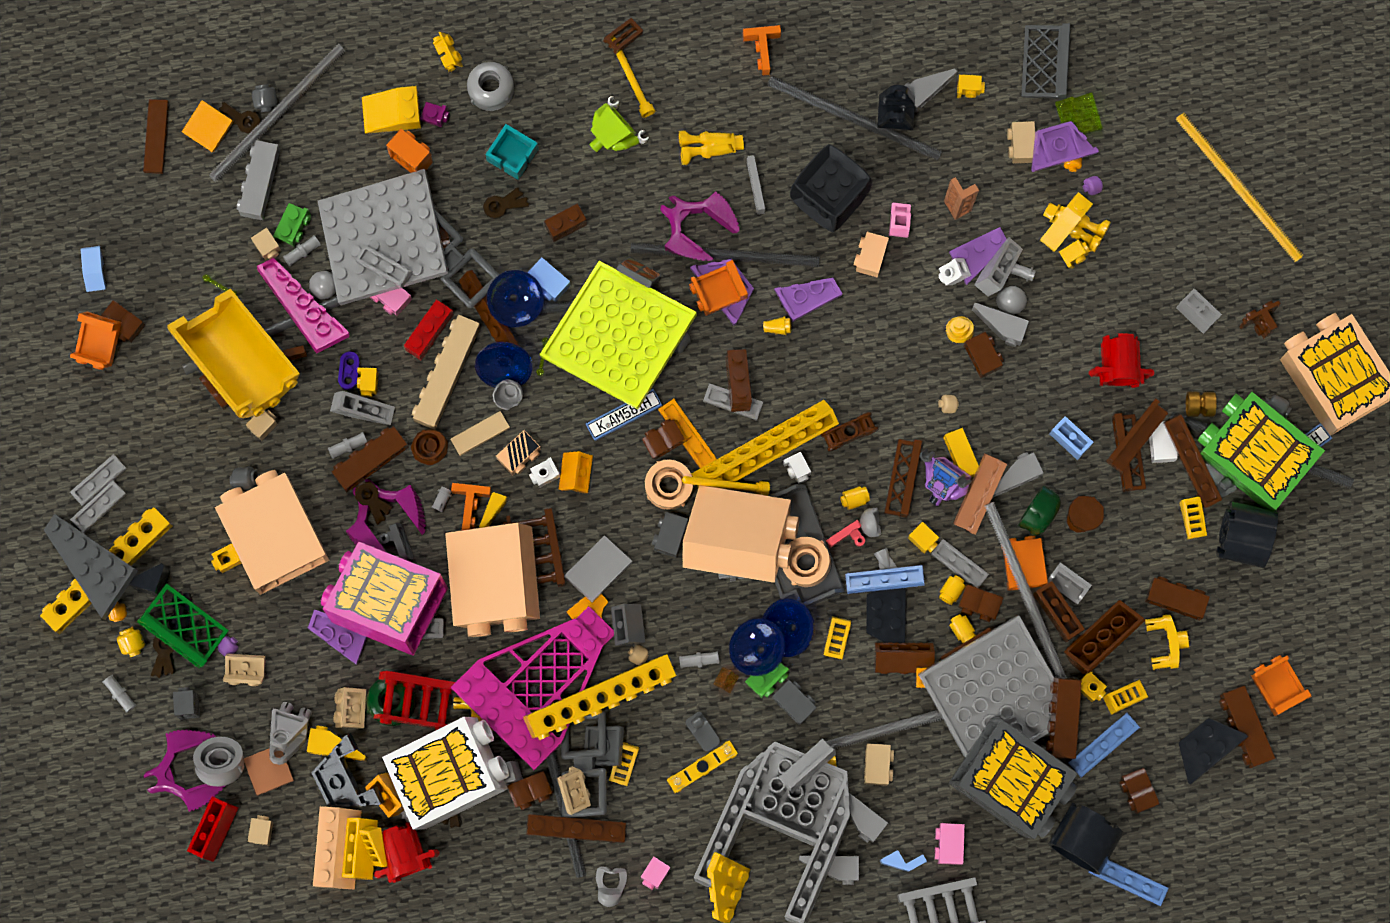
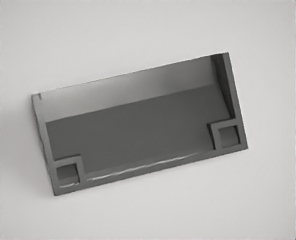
[770,484,845,614]

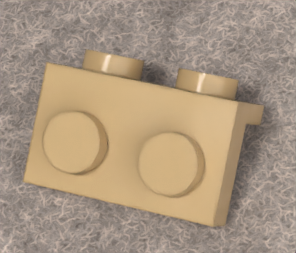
[223,654,266,686]

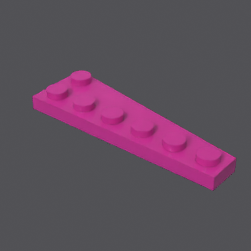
[257,258,349,354]

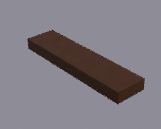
[143,99,169,174]

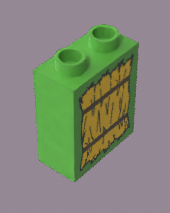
[1197,392,1325,511]

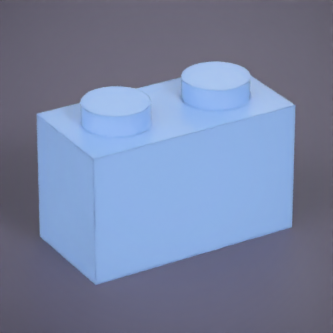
[527,257,571,302]
[1049,416,1093,460]

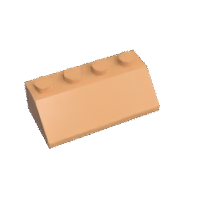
[313,806,362,890]

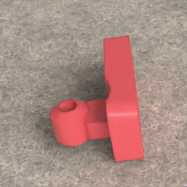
[826,520,865,549]

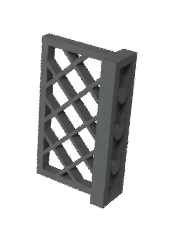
[1021,23,1071,101]

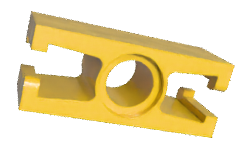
[943,428,979,478]

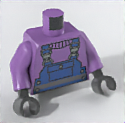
[920,448,972,506]

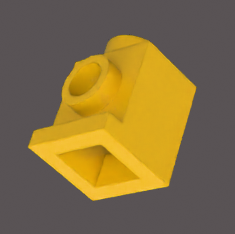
[957,75,985,98]
[1059,240,1091,269]
[357,368,378,397]
[211,544,242,573]
[1081,672,1107,702]

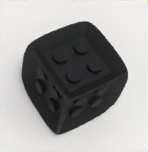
[790,144,872,233]

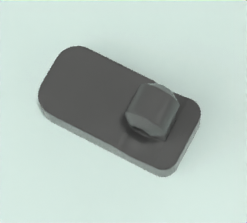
[1206,463,1237,498]
[379,523,413,561]
[686,712,720,752]

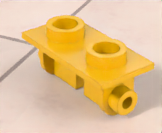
[433,32,463,72]

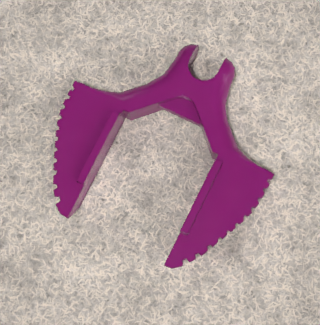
[660,191,739,261]
[346,479,426,552]
[144,730,225,812]

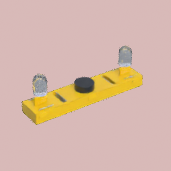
[667,741,738,793]

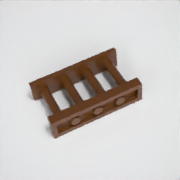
[503,508,566,587]

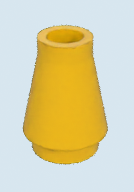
[763,316,791,335]

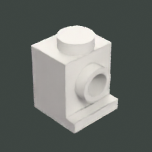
[939,258,971,285]
[783,452,811,484]
[529,457,560,488]

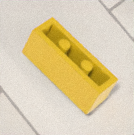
[342,818,378,880]

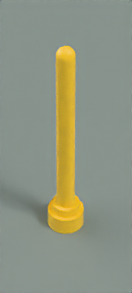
[611,37,656,118]
[682,476,770,496]

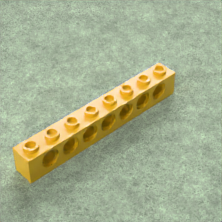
[691,400,839,489]
[40,507,173,634]
[523,654,676,740]

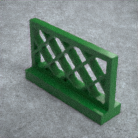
[137,584,229,668]

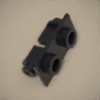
[169,591,193,632]

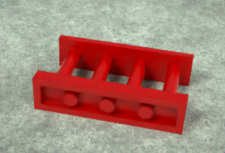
[373,671,456,731]

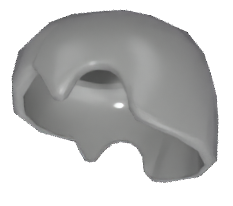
[309,271,336,300]
[996,286,1027,315]
[492,379,523,410]
[860,508,881,537]

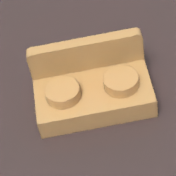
[333,687,366,729]
[557,766,591,815]

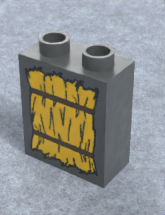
[948,719,1078,839]

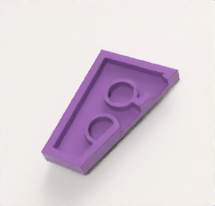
[949,227,1006,285]
[774,278,842,322]
[308,610,367,665]

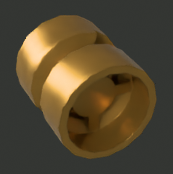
[1186,392,1216,417]

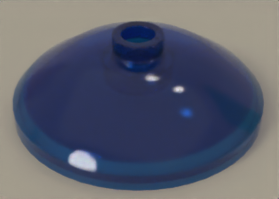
[487,270,544,327]
[475,342,533,388]
[761,599,815,657]
[729,619,786,676]

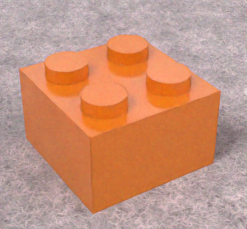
[386,129,433,173]

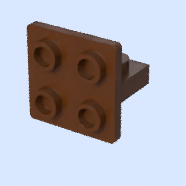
[1239,301,1281,339]

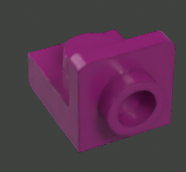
[420,102,450,127]

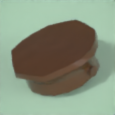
[411,429,448,466]
[1067,496,1104,533]

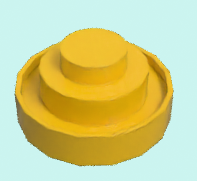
[946,317,974,343]

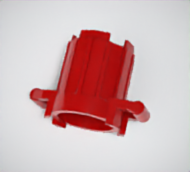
[1089,333,1154,388]
[374,822,439,883]

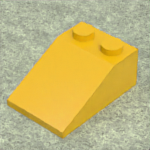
[362,86,421,134]

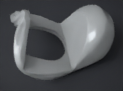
[596,866,627,907]

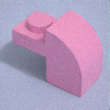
[889,203,911,238]

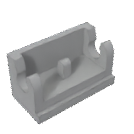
[1176,289,1222,334]
[1047,563,1092,605]

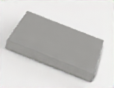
[564,535,632,603]

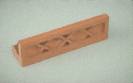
[944,177,979,220]
[953,453,1007,535]

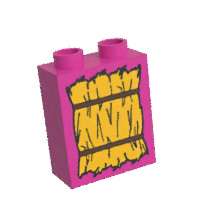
[321,541,448,656]

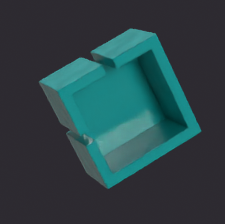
[485,124,539,180]

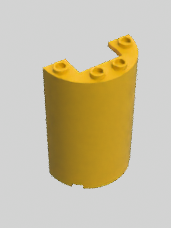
[167,289,300,418]

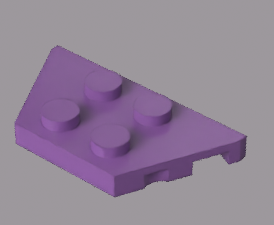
[1031,121,1099,172]
[690,259,754,326]

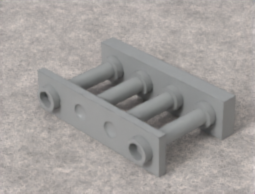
[897,877,986,923]

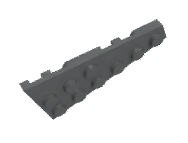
[44,514,138,620]

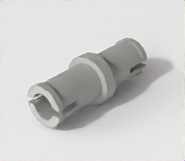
[283,235,321,266]
[328,432,367,459]
[679,651,719,668]
[102,675,136,713]

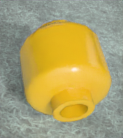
[117,627,145,657]

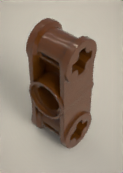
[820,412,879,452]

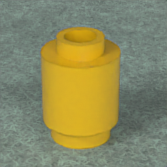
[840,486,870,510]
[939,575,966,605]
[949,614,976,644]

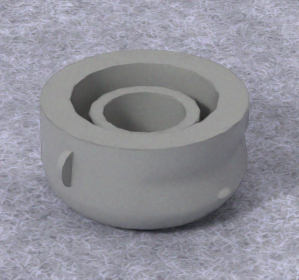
[467,62,514,111]
[193,737,244,787]

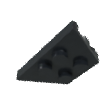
[866,588,906,643]
[1179,718,1249,785]

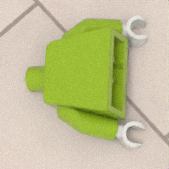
[589,96,649,152]

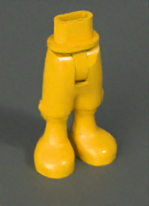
[679,130,744,165]
[1043,203,1111,252]

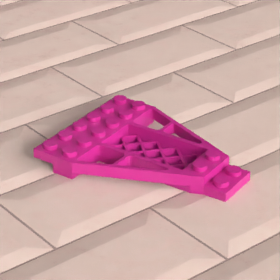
[451,606,614,770]

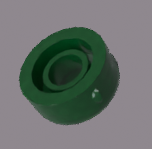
[1017,485,1061,536]
[366,680,416,726]

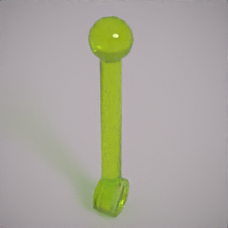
[202,274,237,296]
[536,337,549,376]

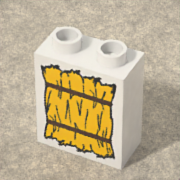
[382,717,509,830]

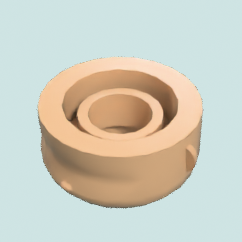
[645,460,693,510]
[783,537,831,587]

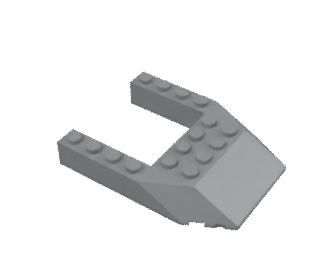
[694,742,850,923]

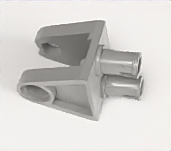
[269,702,312,765]

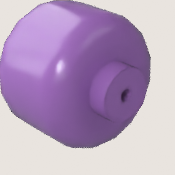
[1082,176,1103,195]
[217,636,238,656]

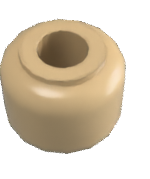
[939,395,959,413]
[628,645,649,665]

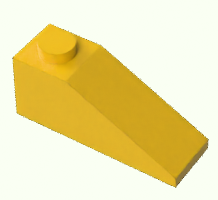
[1040,192,1093,252]
[307,726,367,761]

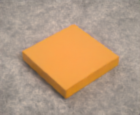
[182,100,234,153]

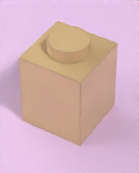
[251,228,281,261]
[246,410,278,441]
[248,815,273,846]

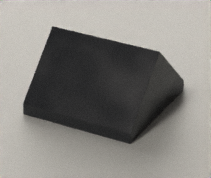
[129,563,170,596]

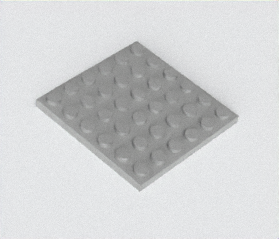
[318,169,449,305]
[918,615,1054,757]

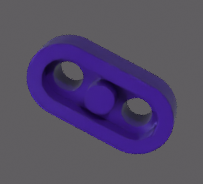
[338,352,360,390]

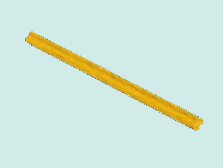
[1176,113,1303,262]

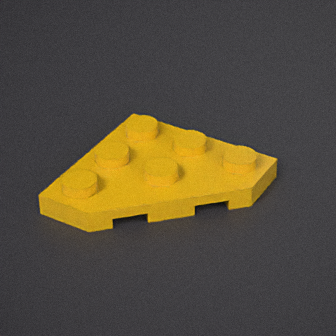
[707,852,750,923]

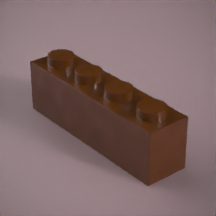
[331,426,409,493]
[1046,677,1082,759]
[1219,686,1275,768]

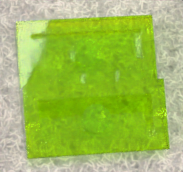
[1055,92,1103,134]

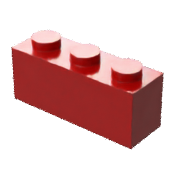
[404,299,454,360]
[187,796,239,862]

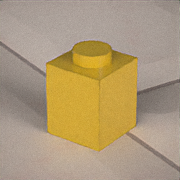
[908,522,939,554]

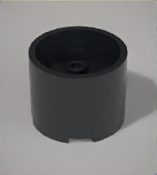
[1216,501,1278,568]
[1048,803,1124,875]

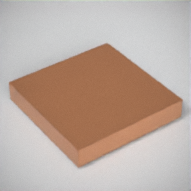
[244,748,294,796]

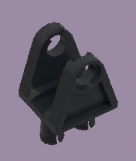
[877,85,915,130]

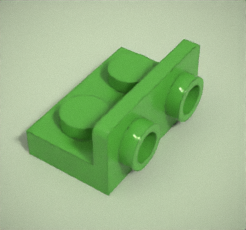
[273,203,311,246]
[745,654,789,699]

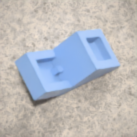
[81,246,106,292]
[880,850,927,872]

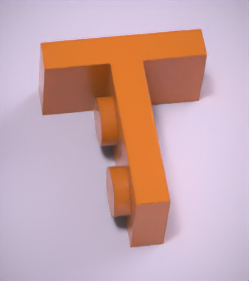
[743,25,781,75]
[451,483,491,531]

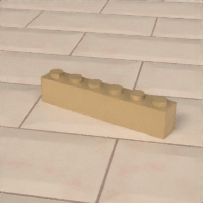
[412,315,481,430]

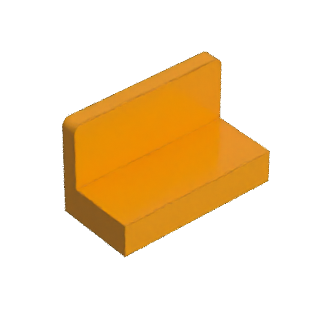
[559,452,593,493]

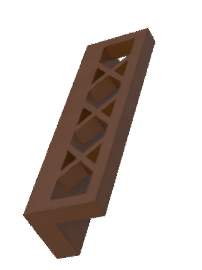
[1106,398,1168,473]
[1112,413,1146,492]
[884,439,922,518]

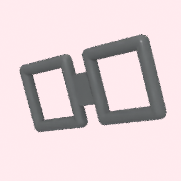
[435,210,502,309]
[561,710,607,818]

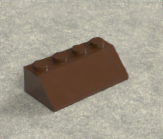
[1064,600,1146,674]

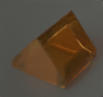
[713,667,739,693]

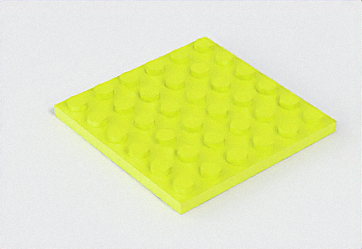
[540,261,697,410]

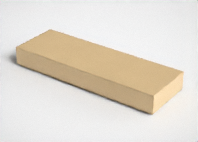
[450,411,510,456]

